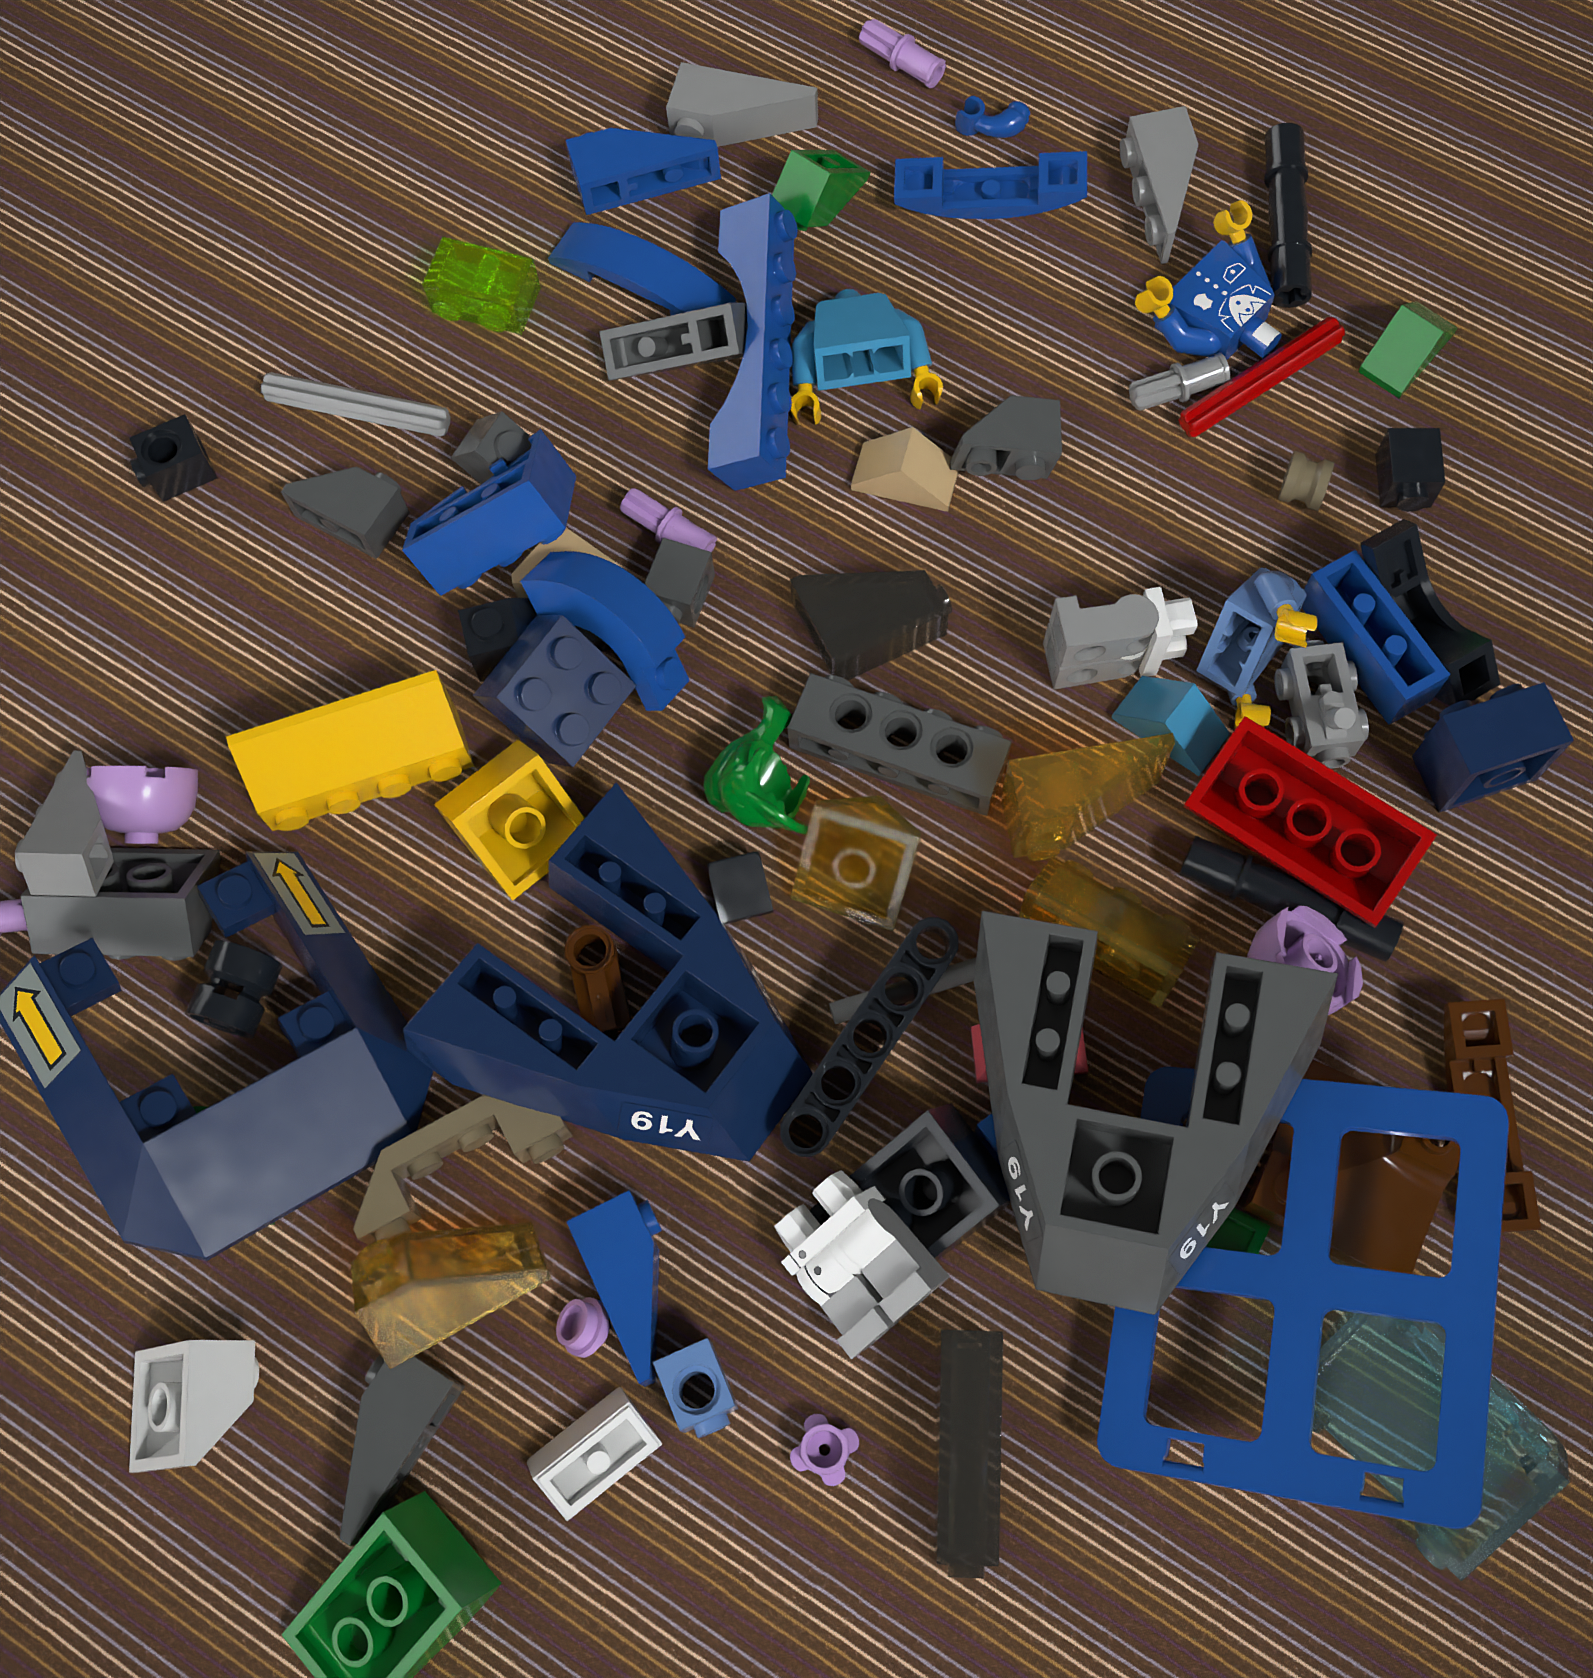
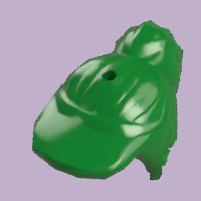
[704,696,810,834]

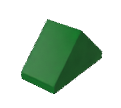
[1358,301,1458,398]

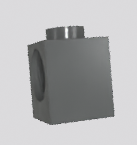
[644,538,715,628]

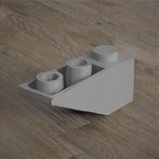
[1120,106,1199,264]
[15,750,114,897]

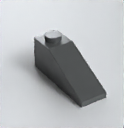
[599,303,748,381]
[340,1345,465,1546]

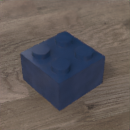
[473,615,636,767]
[1412,682,1574,813]

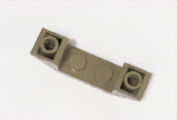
[353,1095,573,1248]

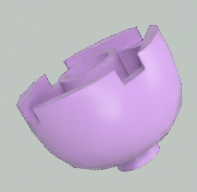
[87,766,198,844]
[1247,906,1363,1015]

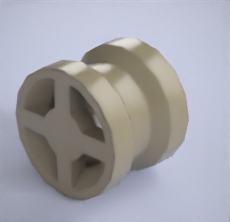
[1278,450,1334,511]

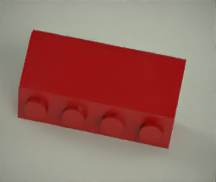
[1183,716,1437,928]

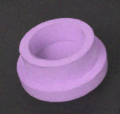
[556,1297,610,1358]

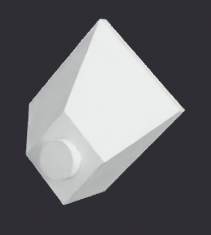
[129,1340,259,1473]

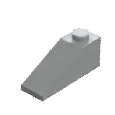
[666,62,818,147]

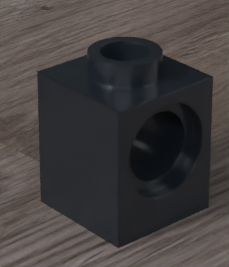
[129,414,218,502]

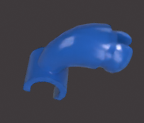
[955,96,1030,138]

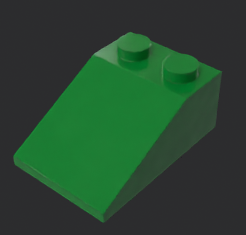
[281,1491,502,1678]

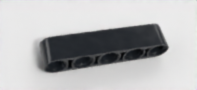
[780,917,959,1157]

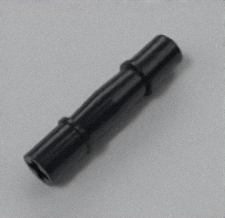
[1264,123,1312,308]
[1178,835,1404,962]

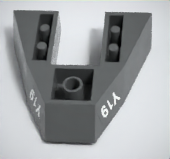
[974,911,1338,1315]

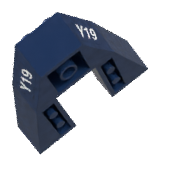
[403,782,813,1162]

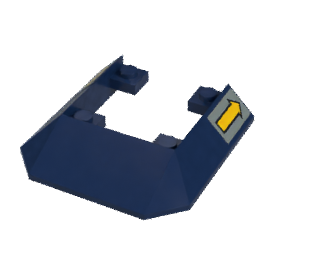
[0,852,434,1261]

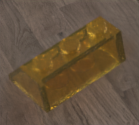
[1019,857,1200,1008]

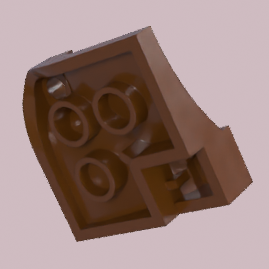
[1243,1060,1460,1274]

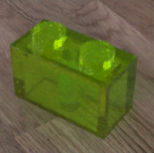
[422,237,541,335]

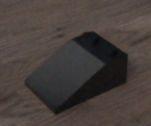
[809,1103,1011,1261]

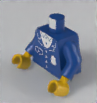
[1135,200,1282,360]

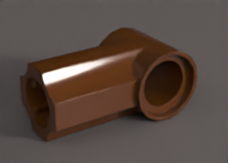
[565,925,632,1038]

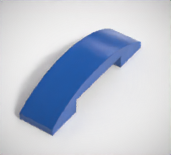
[894,151,1087,219]
[548,222,737,316]

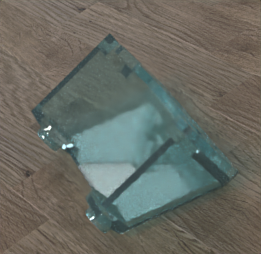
[1312,1311,1570,1581]

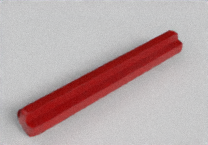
[1178,317,1345,437]

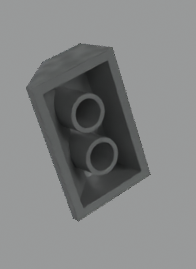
[21,848,221,961]

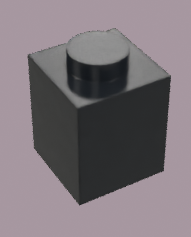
[1375,428,1445,512]

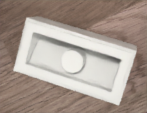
[527,1387,662,1521]

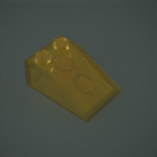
[1001,733,1175,861]
[351,1222,552,1369]

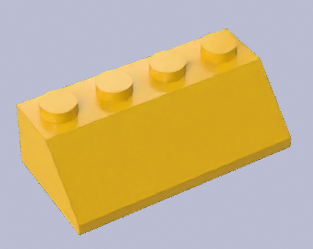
[226,670,474,831]

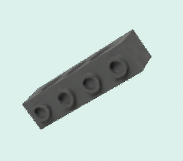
[788,673,1012,816]

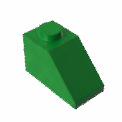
[772,150,871,231]

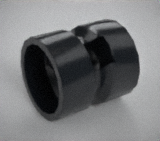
[185,940,283,1039]

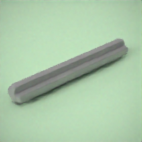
[261,372,451,437]

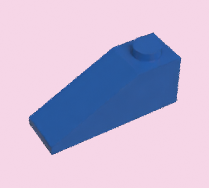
[565,128,721,215]
[566,1190,662,1387]

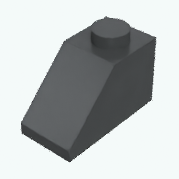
[281,466,410,559]

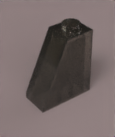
[790,570,952,681]

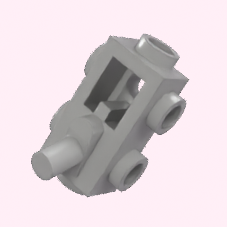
[1275,640,1369,769]

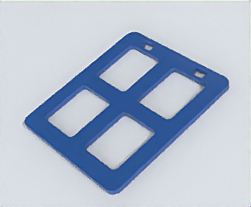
[1097,1066,1509,1529]

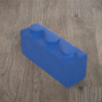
[1302,550,1450,725]

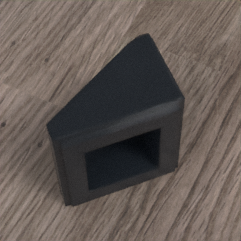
[707,851,774,925]

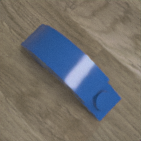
[520,551,690,711]

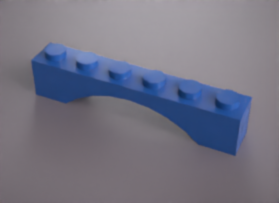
[708,193,798,491]

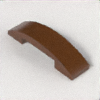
[1444,998,1542,1233]

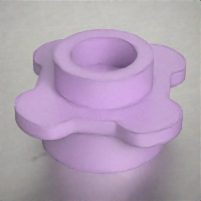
[790,1414,859,1486]

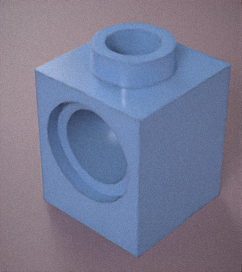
[653,1338,739,1438]

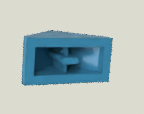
[1112,676,1230,776]

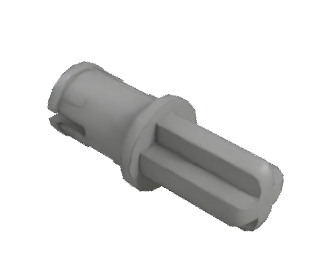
[1129,353,1230,411]

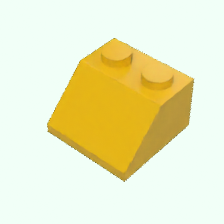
[434,740,585,901]

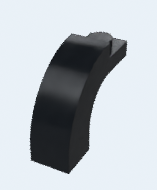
[1360,519,1501,706]

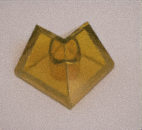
[790,795,922,931]

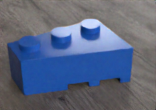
[402,429,576,596]

